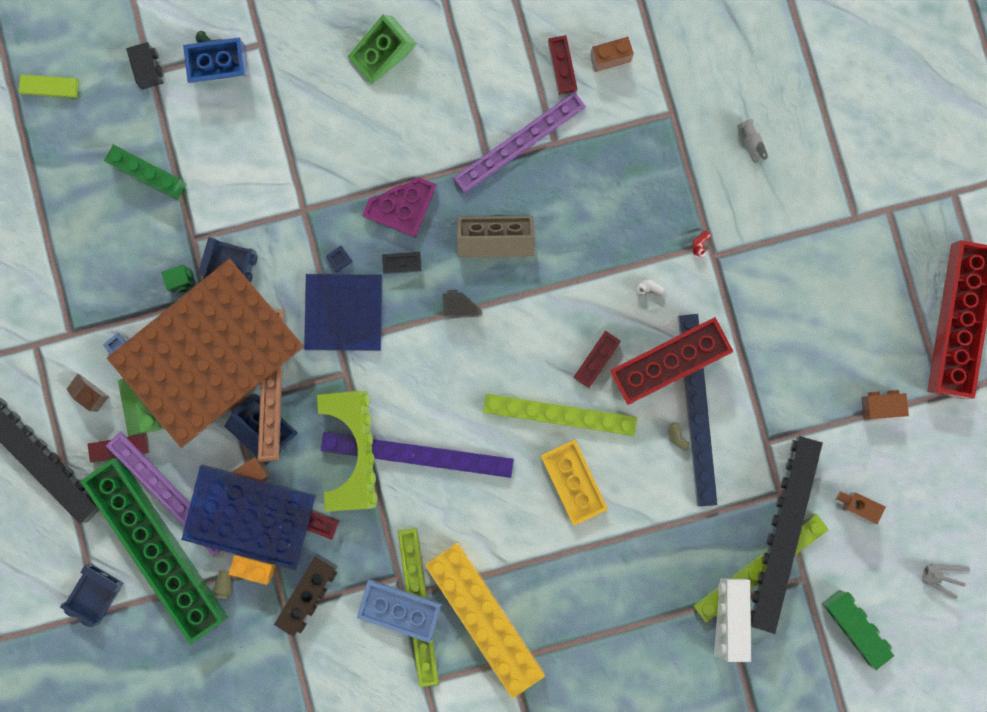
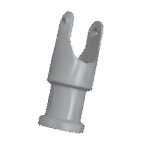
[737,119,768,163]

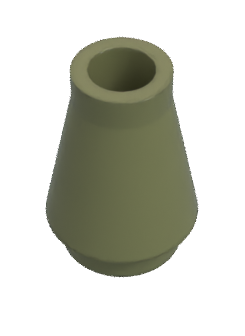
[212,570,232,599]

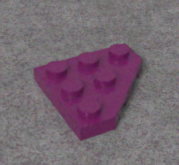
[362,177,437,238]

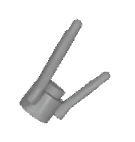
[923,563,970,599]

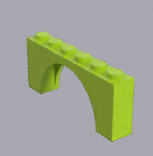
[317,391,377,512]

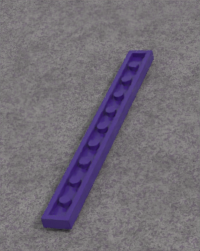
[320,432,514,478]

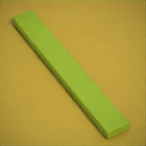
[398,528,439,687]

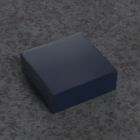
[326,246,353,272]

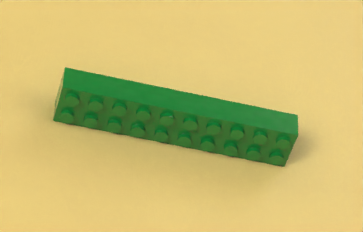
[80,458,229,645]

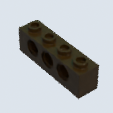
[274,554,338,637]

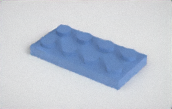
[357,579,442,643]

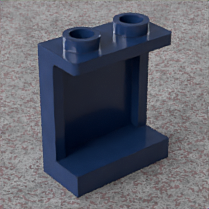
[198,237,258,283]
[60,563,124,627]

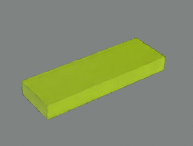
[18,74,79,99]

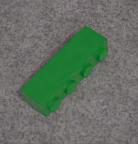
[104,144,187,201]
[821,589,895,670]

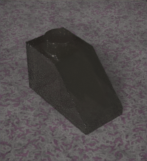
[443,290,483,319]

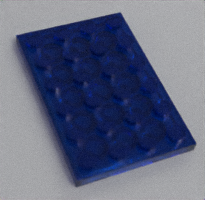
[181,464,316,570]

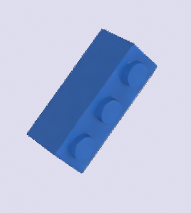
[183,37,247,83]

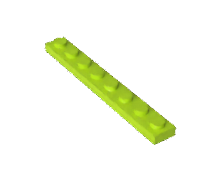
[483,394,637,436]
[693,514,829,623]

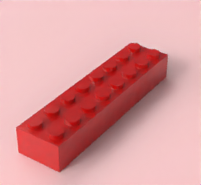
[927,240,987,399]

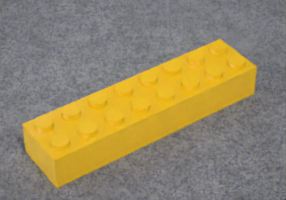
[425,541,545,699]

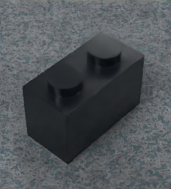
[126,42,164,90]

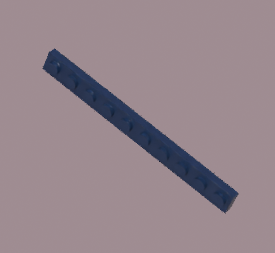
[678,314,718,507]

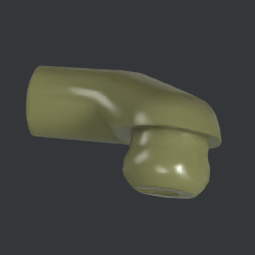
[668,423,690,451]

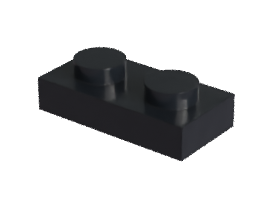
[382,252,422,274]

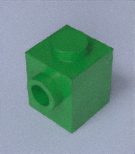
[161,265,195,293]

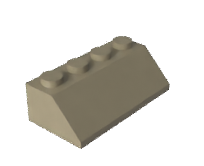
[457,216,535,258]

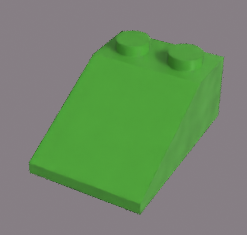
[348,14,417,84]

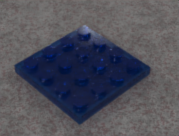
[304,274,383,351]

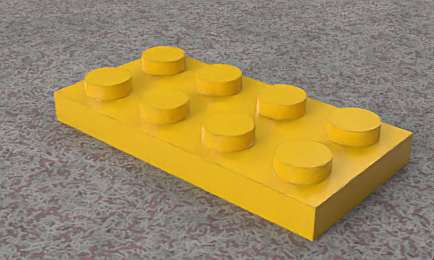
[540,439,608,526]

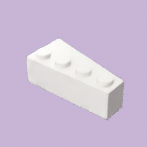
[714,578,751,662]

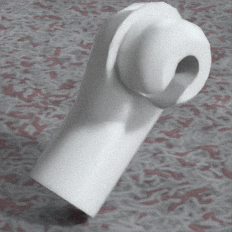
[636,279,665,296]

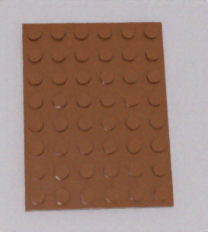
[107,258,304,448]

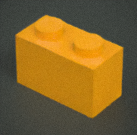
[229,553,276,585]

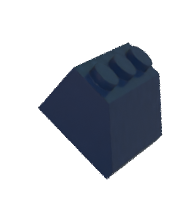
[224,395,298,465]

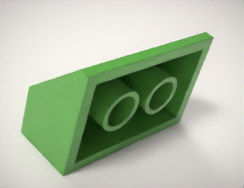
[118,379,164,437]

